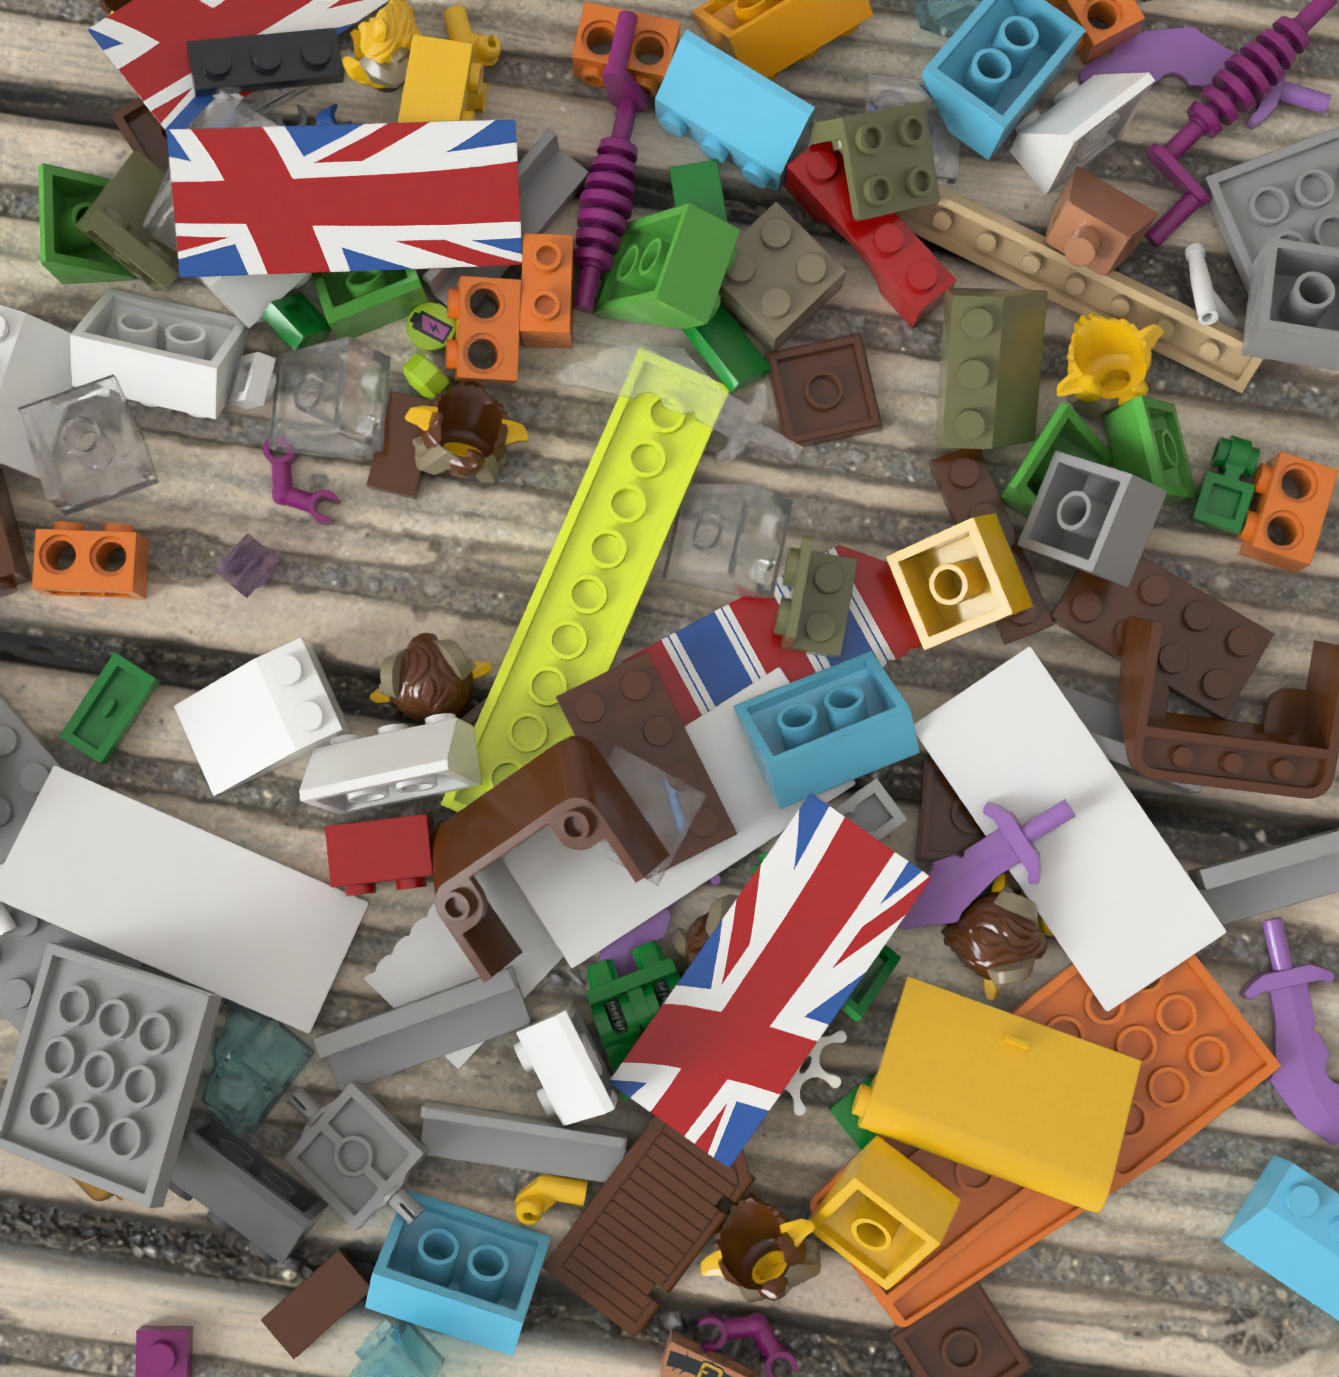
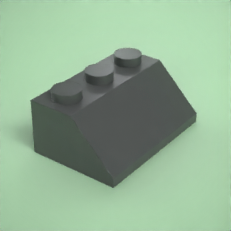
[169,1114,329,1264]

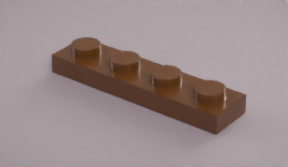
[929,449,1054,645]

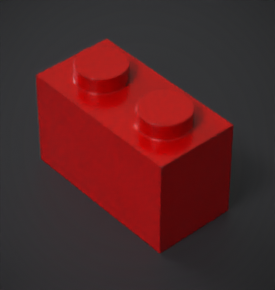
[325,814,434,896]

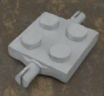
[283,1081,429,1231]

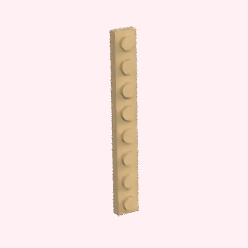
[896,185,1264,393]

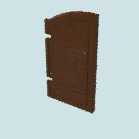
[542,1115,756,1337]

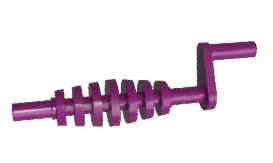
[1144,0,1337,248]
[573,11,649,313]

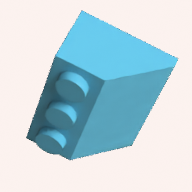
[921,0,1086,160]
[655,30,815,192]
[734,651,920,809]
[1220,1154,1339,1321]
[365,1189,551,1356]

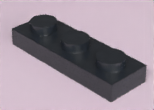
[186,28,344,97]

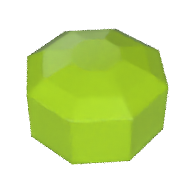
[403,353,452,400]

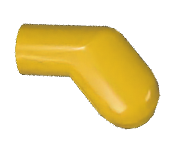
[443,5,502,67]
[514,1173,588,1225]

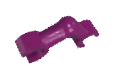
[263,437,341,525]
[697,1312,798,1377]

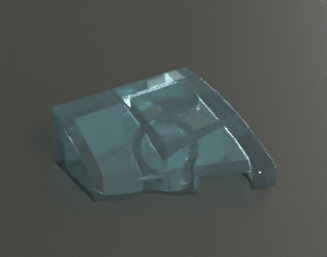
[201,998,315,1133]

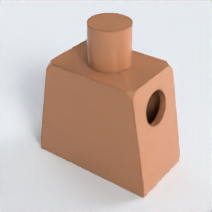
[1045,166,1158,276]

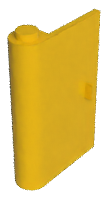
[851,976,1142,1213]

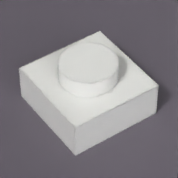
[228,352,276,409]

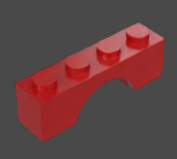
[784,141,957,329]

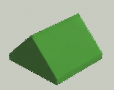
[38,163,136,284]
[312,269,429,343]
[1103,395,1196,506]
[1000,402,1113,519]

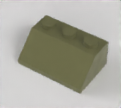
[935,287,1048,450]

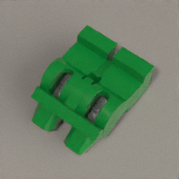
[585,941,681,1101]

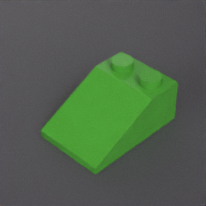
[591,203,740,329]

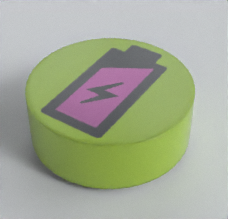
[406,302,455,355]

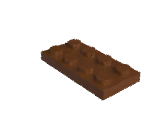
[1050,556,1274,719]
[556,652,737,880]

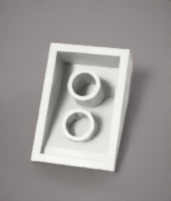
[1010,72,1155,195]
[174,638,352,797]
[513,1001,620,1126]

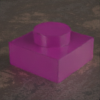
[135,1326,193,1377]

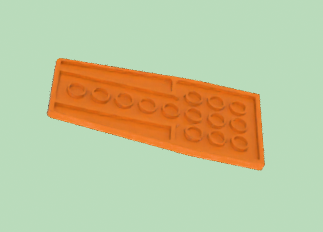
[809,954,1282,1327]

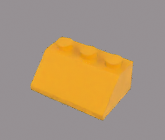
[691,0,873,81]

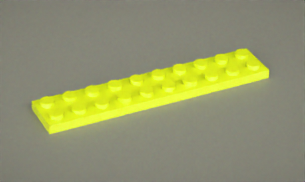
[441,349,730,812]

